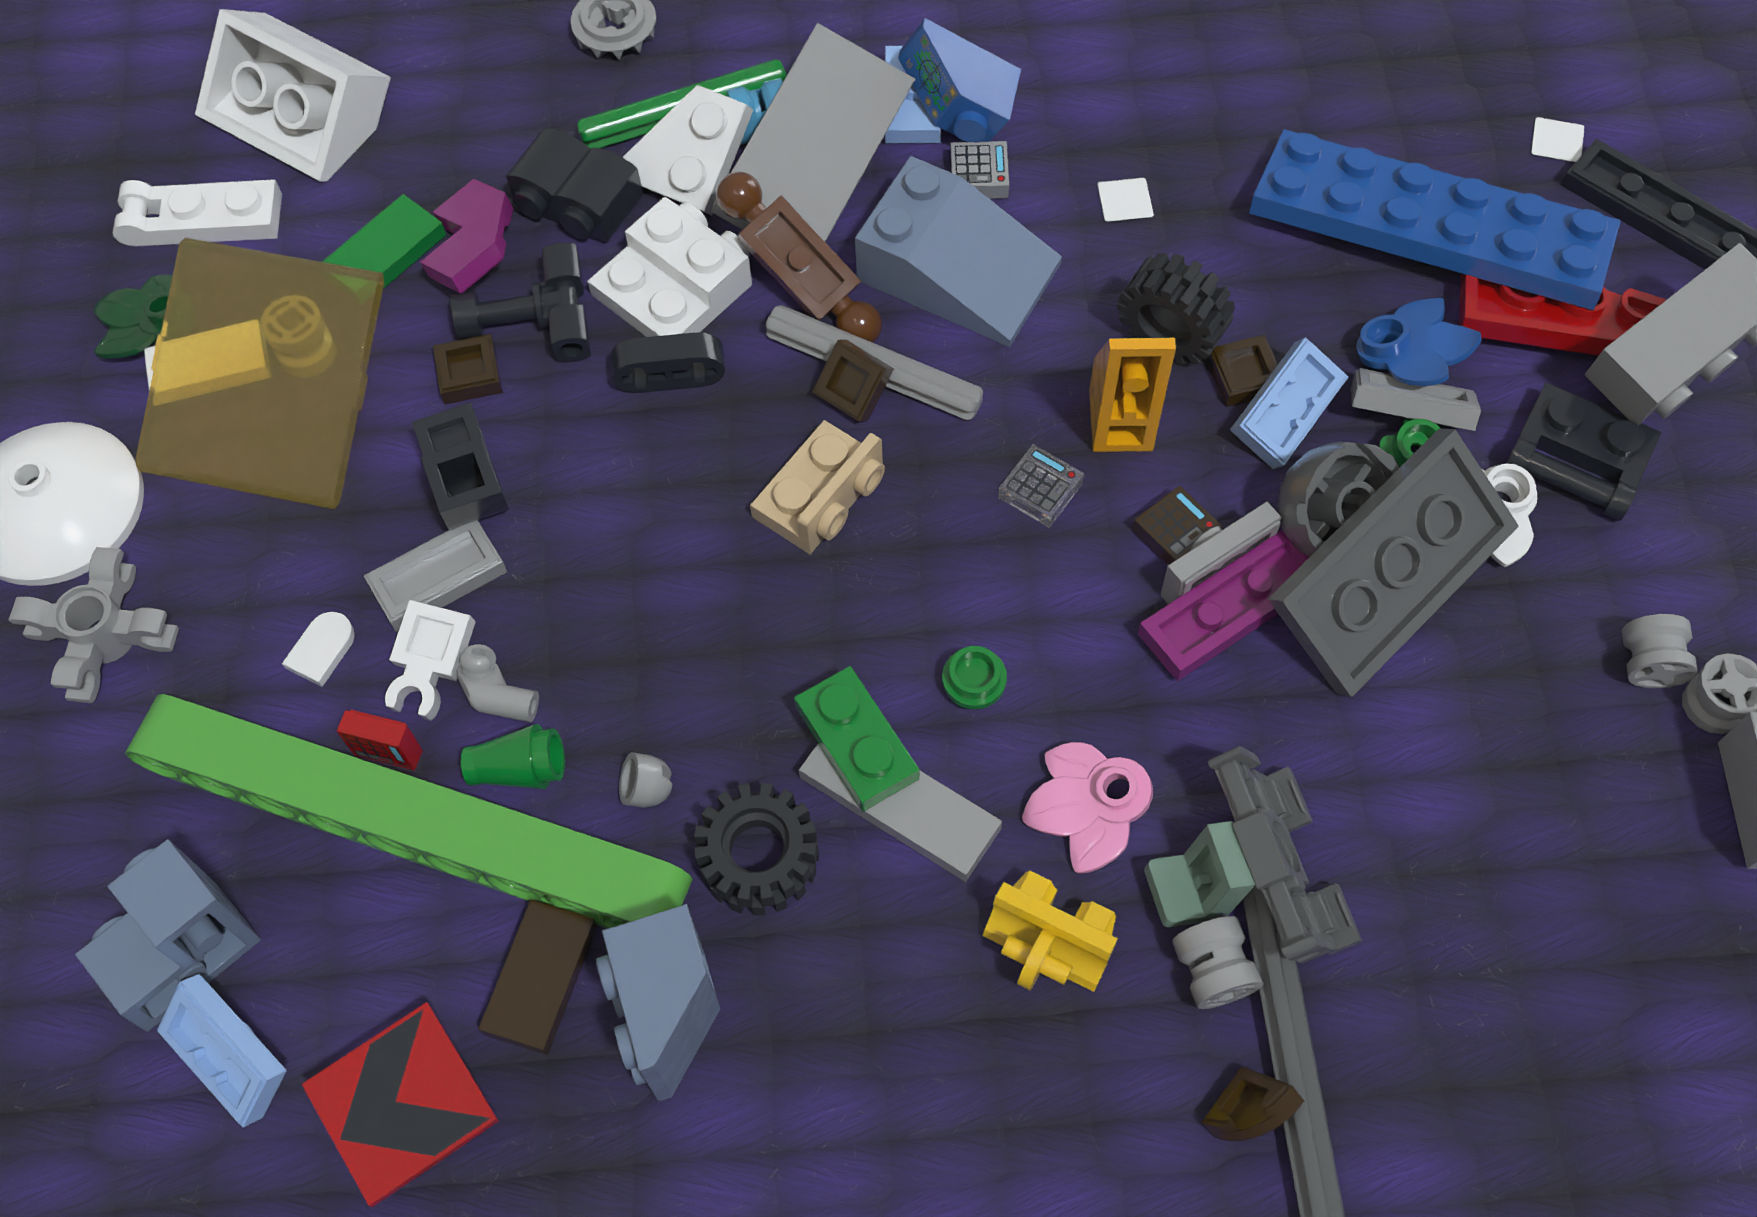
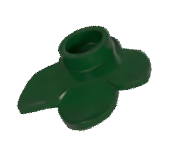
[93,275,199,358]

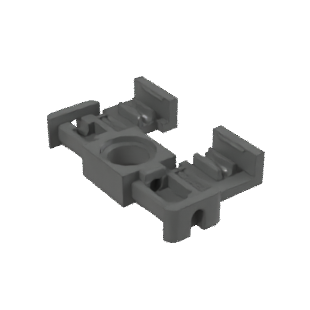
[1208,746,1363,964]

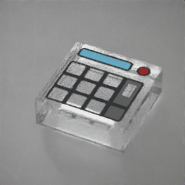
[998,444,1084,528]

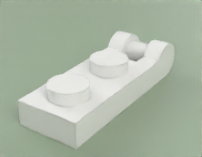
[113,180,282,246]

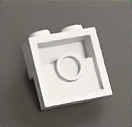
[588,197,752,337]

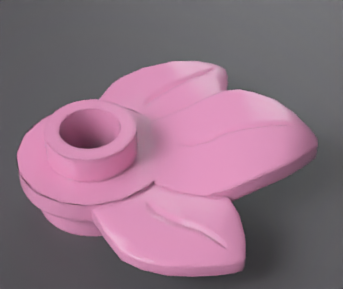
[1022,742,1153,874]

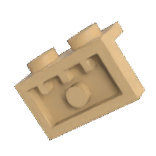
[750,420,885,554]

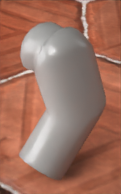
[457,644,539,722]

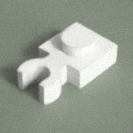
[385,600,476,721]

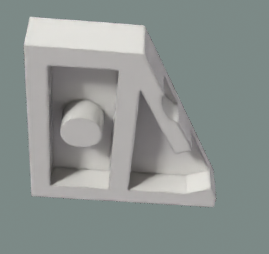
[623,85,754,215]

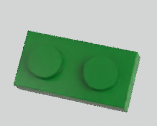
[794,666,920,812]

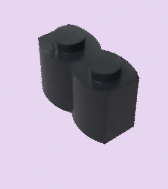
[506,128,643,242]

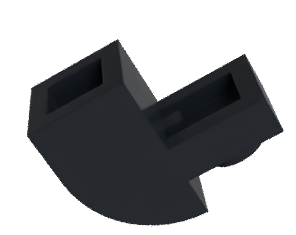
[412,402,509,530]

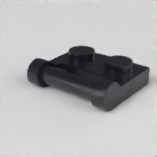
[1505,383,1662,521]

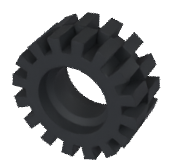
[1117,253,1235,365]
[694,783,819,916]

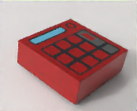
[337,709,423,771]

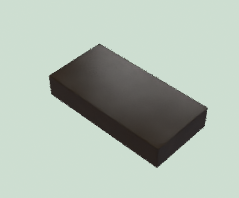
[478,900,598,1055]

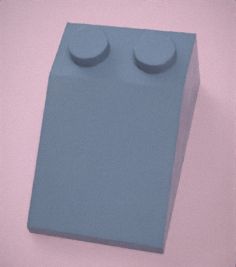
[855,156,1062,347]

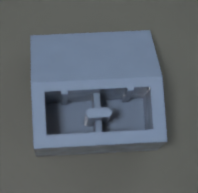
[596,904,720,1102]

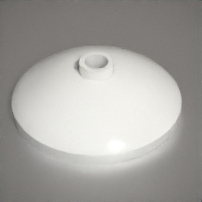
[0,422,144,586]

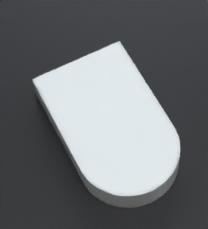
[282,612,355,687]

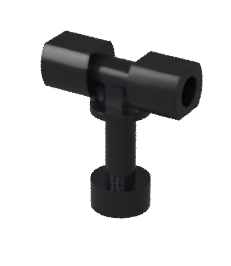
[451,243,591,362]

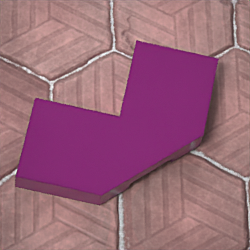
[420,179,513,294]

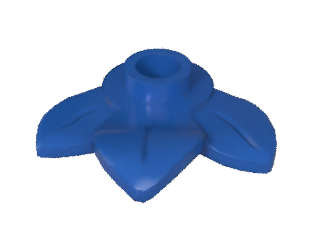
[1356,298,1482,386]

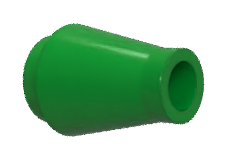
[461,724,565,789]

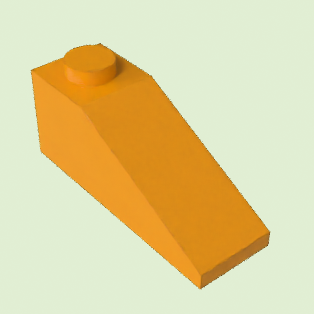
[1089,338,1176,452]

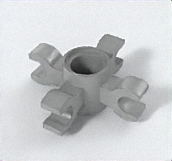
[9,547,179,703]

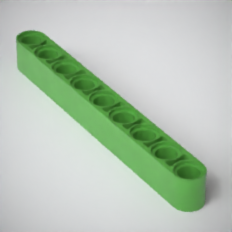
[124,694,693,929]

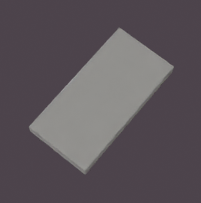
[711,23,915,242]

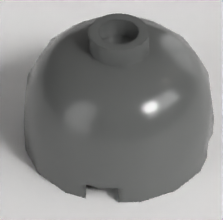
[1277,442,1400,557]

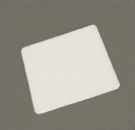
[1532,117,1584,162]
[1098,178,1154,222]

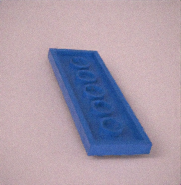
[1249,129,1621,310]

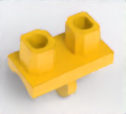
[983,871,1118,992]

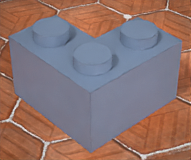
[75,839,262,1032]

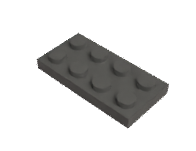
[1268,429,1519,698]

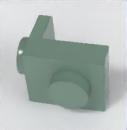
[1144,821,1256,928]

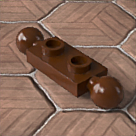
[716,172,882,343]

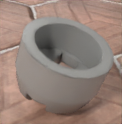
[619,752,672,808]

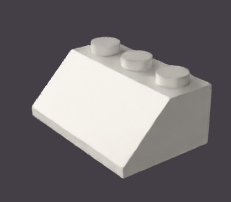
[195,9,391,181]

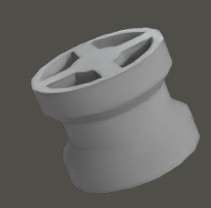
[1622,614,1698,688]
[1682,653,1757,734]

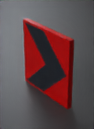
[301,1002,499,1208]

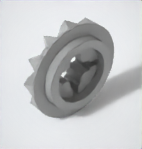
[571,0,657,60]

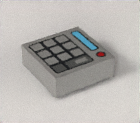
[951,141,1009,199]

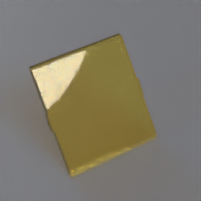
[135,238,384,509]

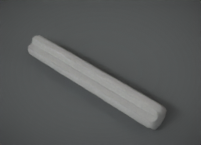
[766,305,983,420]

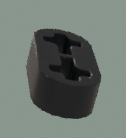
[611,332,725,393]

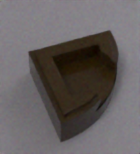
[1202,1066,1304,1141]

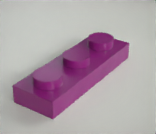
[1138,530,1309,681]

